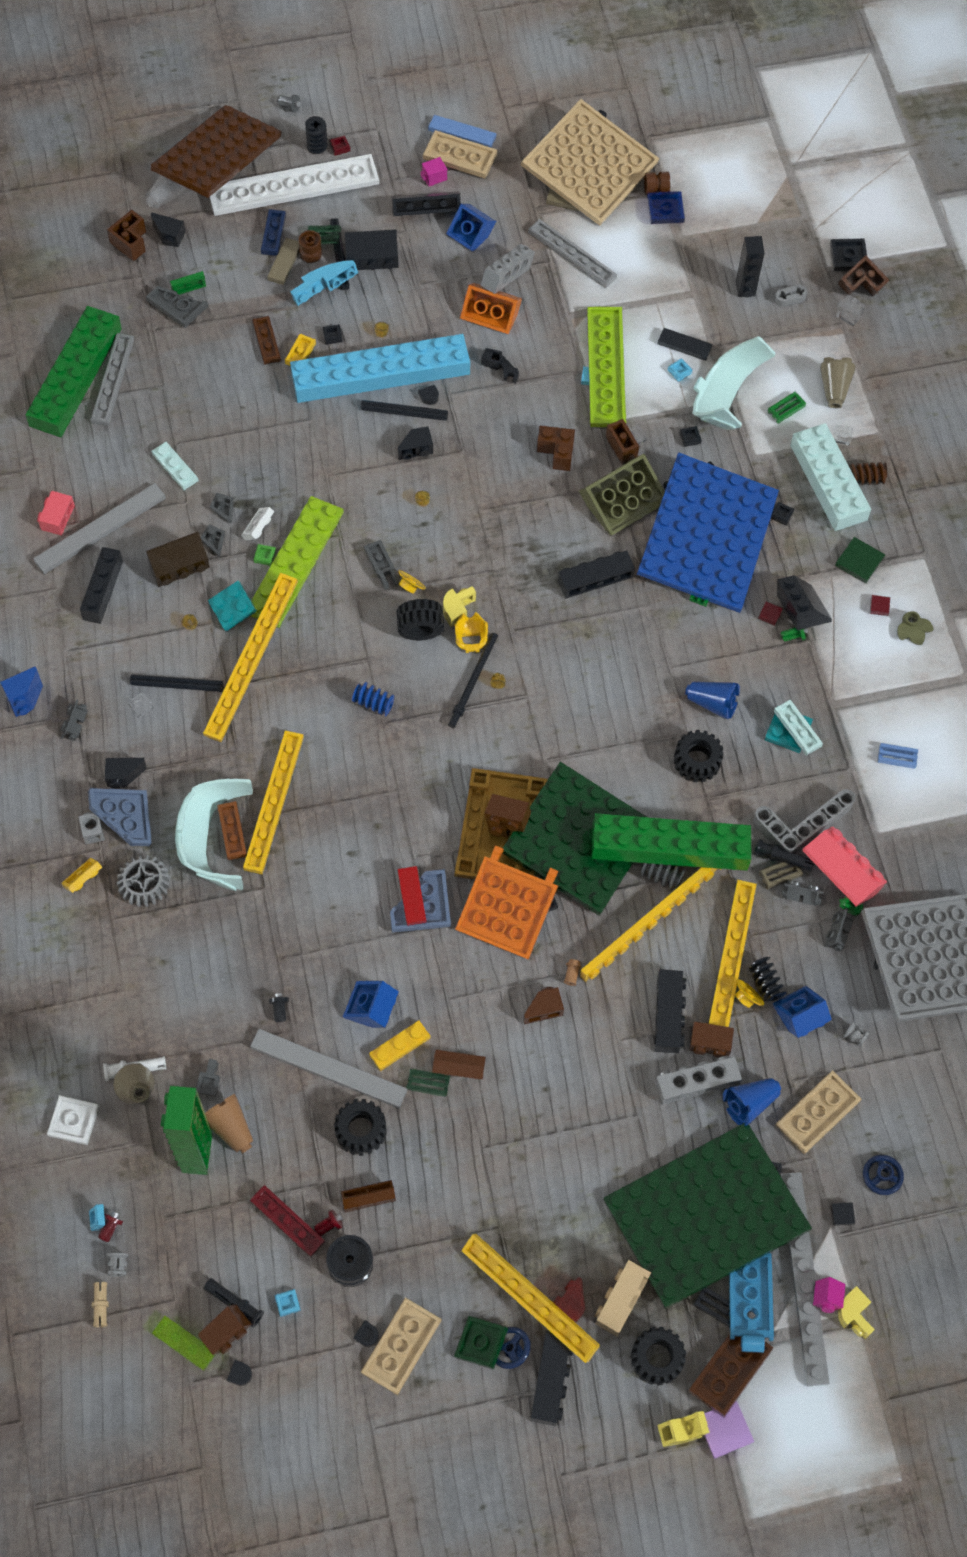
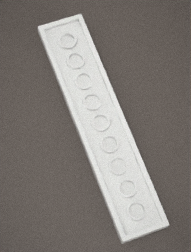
[210,154,379,216]

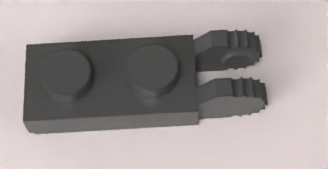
[364,540,399,589]

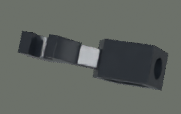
[481,348,519,384]

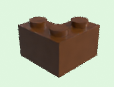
[107,210,146,262]
[837,256,889,297]
[537,425,575,471]
[485,794,531,838]

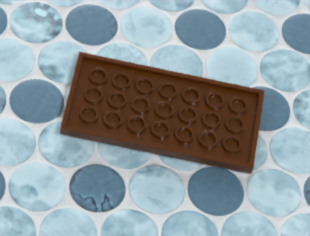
[151,105,282,198]

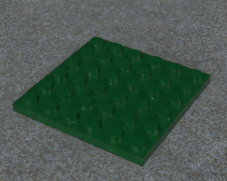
[502,761,647,916]

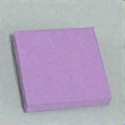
[704,1401,754,1459]

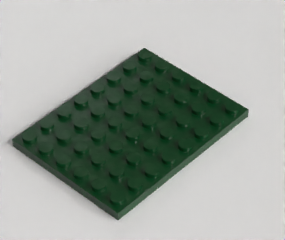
[603,1123,812,1309]

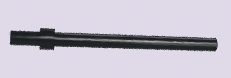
[448,633,498,728]

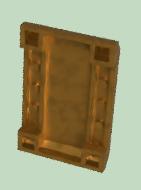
[454,768,548,880]

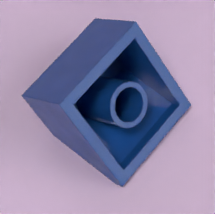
[446,203,496,251]
[0,666,43,717]
[343,981,399,1028]
[772,986,832,1038]

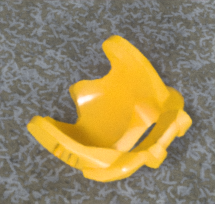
[455,612,488,653]

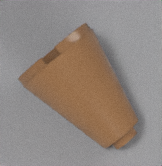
[205,1094,253,1154]

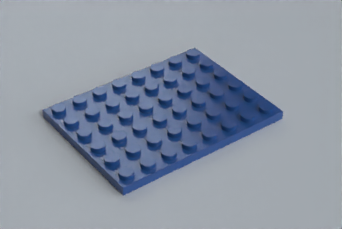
[637,452,779,613]

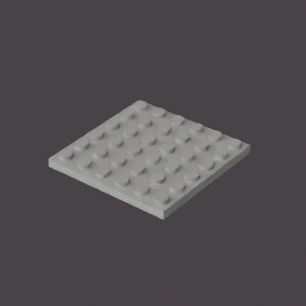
[861,894,967,1022]

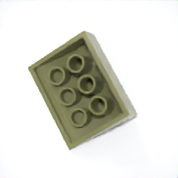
[579,454,665,536]

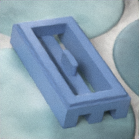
[878,743,918,769]

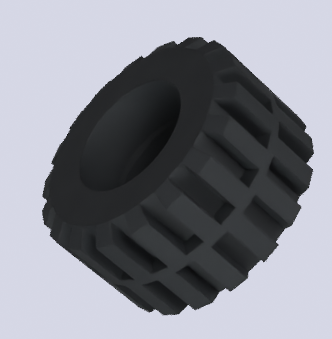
[396,599,444,641]
[674,730,724,783]
[334,1099,387,1156]
[630,1327,686,1386]

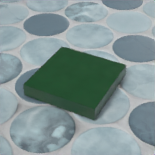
[835,537,886,584]
[454,1316,508,1370]

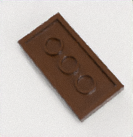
[689,1334,774,1418]

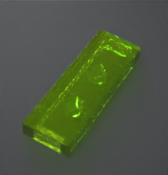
[152,1316,216,1371]

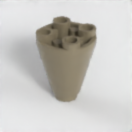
[820,357,856,408]
[113,1063,155,1104]

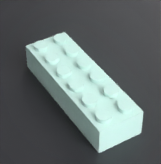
[790,423,871,531]

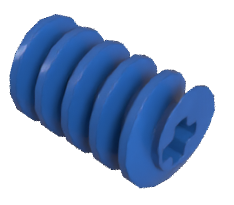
[352,682,395,717]

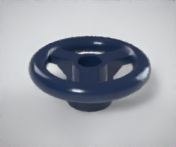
[863,1155,904,1195]
[496,1327,531,1369]

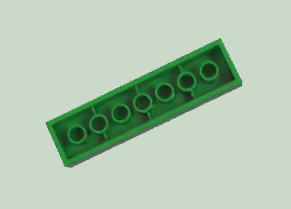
[25,306,122,438]
[591,813,751,871]
[161,1086,213,1175]

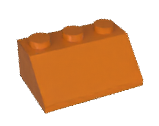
[460,283,522,334]

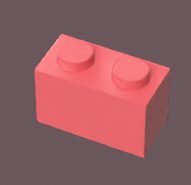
[37,491,75,536]

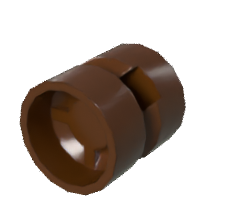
[644,171,670,195]
[299,230,322,263]

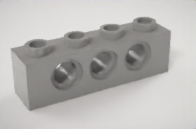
[481,244,535,294]
[655,1056,742,1105]

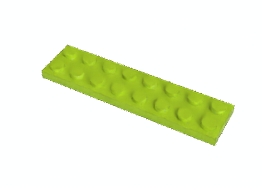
[587,307,626,427]
[251,496,344,628]

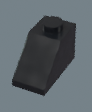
[151,212,186,247]
[104,758,147,789]

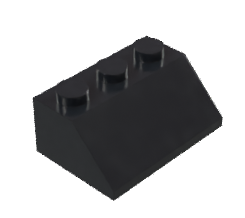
[345,229,398,270]
[777,575,832,630]

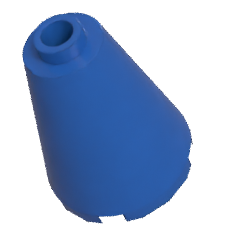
[685,682,740,720]
[723,1078,781,1126]

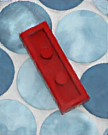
[397,866,427,926]

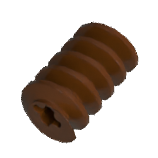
[849,462,887,486]

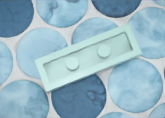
[152,442,198,490]
[774,700,823,755]

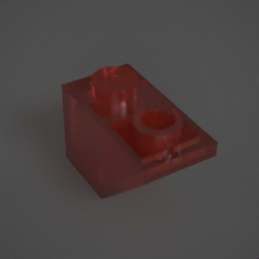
[553,1276,585,1323]

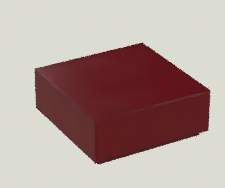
[329,135,351,156]
[870,595,890,616]
[758,601,783,626]

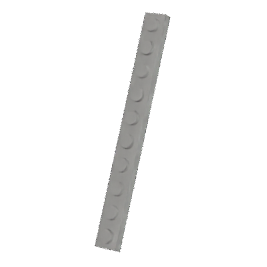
[781,1172,830,1387]

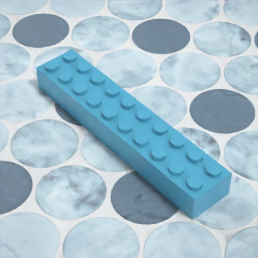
[290,334,470,403]

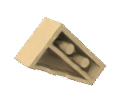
[594,1260,651,1337]

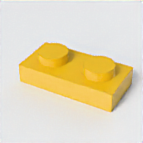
[285,334,316,366]
[61,858,102,893]

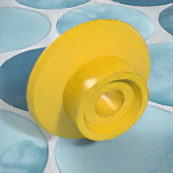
[398,570,426,594]
[735,979,764,1008]

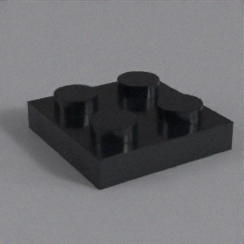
[830,238,867,271]

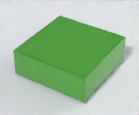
[253,544,276,566]

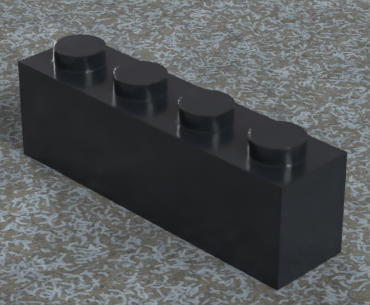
[391,191,461,216]
[736,236,765,297]
[80,547,123,624]
[558,550,635,599]
[654,969,687,1054]
[530,1331,573,1426]

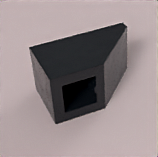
[398,426,433,460]

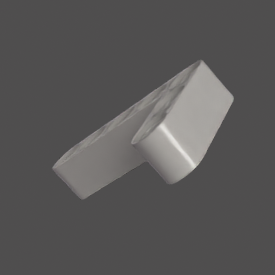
[753,789,855,854]

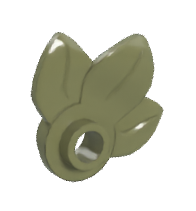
[897,611,934,645]

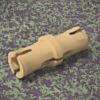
[92,1282,109,1328]

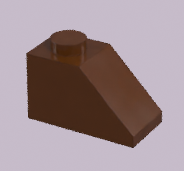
[523,987,564,1025]

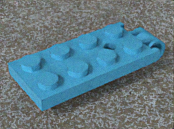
[729,1253,774,1353]

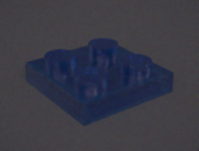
[647,191,685,224]

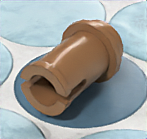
[564,959,582,986]

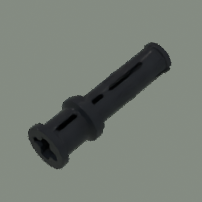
[754,839,814,872]
[203,1278,264,1328]

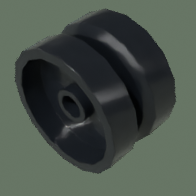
[326,1235,373,1287]

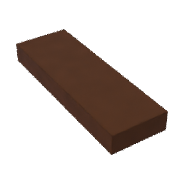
[252,316,281,365]

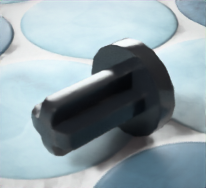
[269,994,289,1023]

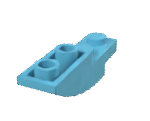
[290,260,358,306]

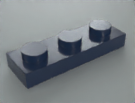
[261,209,286,256]

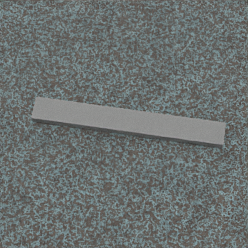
[33,483,166,574]
[250,1029,407,1109]

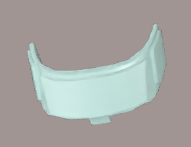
[692,336,776,430]
[175,779,253,891]

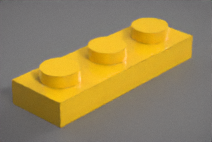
[369,1020,431,1071]

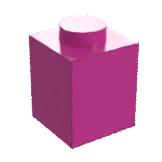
[420,157,447,187]
[813,1277,846,1313]

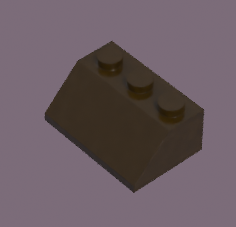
[146,531,210,587]

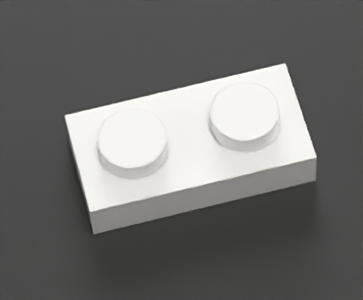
[241,507,274,541]

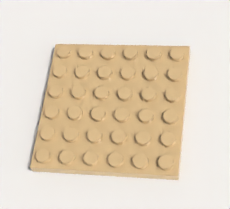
[521,99,659,226]

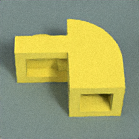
[443,586,476,628]
[838,1286,875,1339]
[657,1411,710,1447]

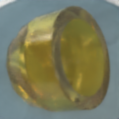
[375,322,389,337]
[415,491,430,507]
[182,614,198,630]
[490,673,506,689]

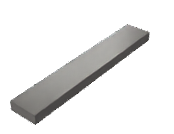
[528,219,617,288]
[90,333,134,426]

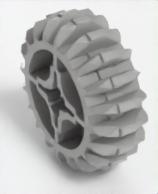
[117,855,170,907]

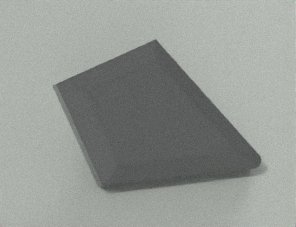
[210,492,234,523]
[200,524,225,557]

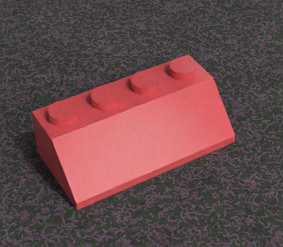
[802,827,887,906]

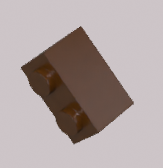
[606,419,639,464]
[689,1021,734,1058]
[197,1304,252,1355]

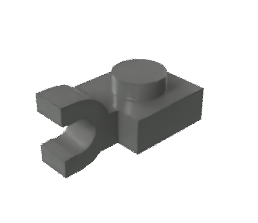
[196,1059,221,1097]

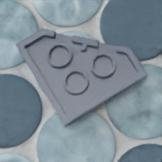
[88,788,151,846]
[390,869,451,933]

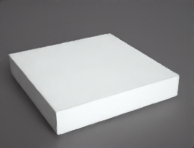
[47,1095,99,1145]

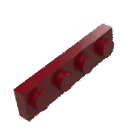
[250,1185,325,1258]

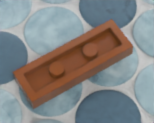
[217,801,247,860]

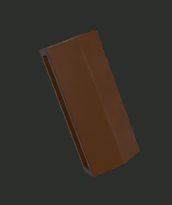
[432,1050,486,1080]
[341,1180,396,1213]

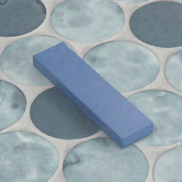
[428,115,496,148]

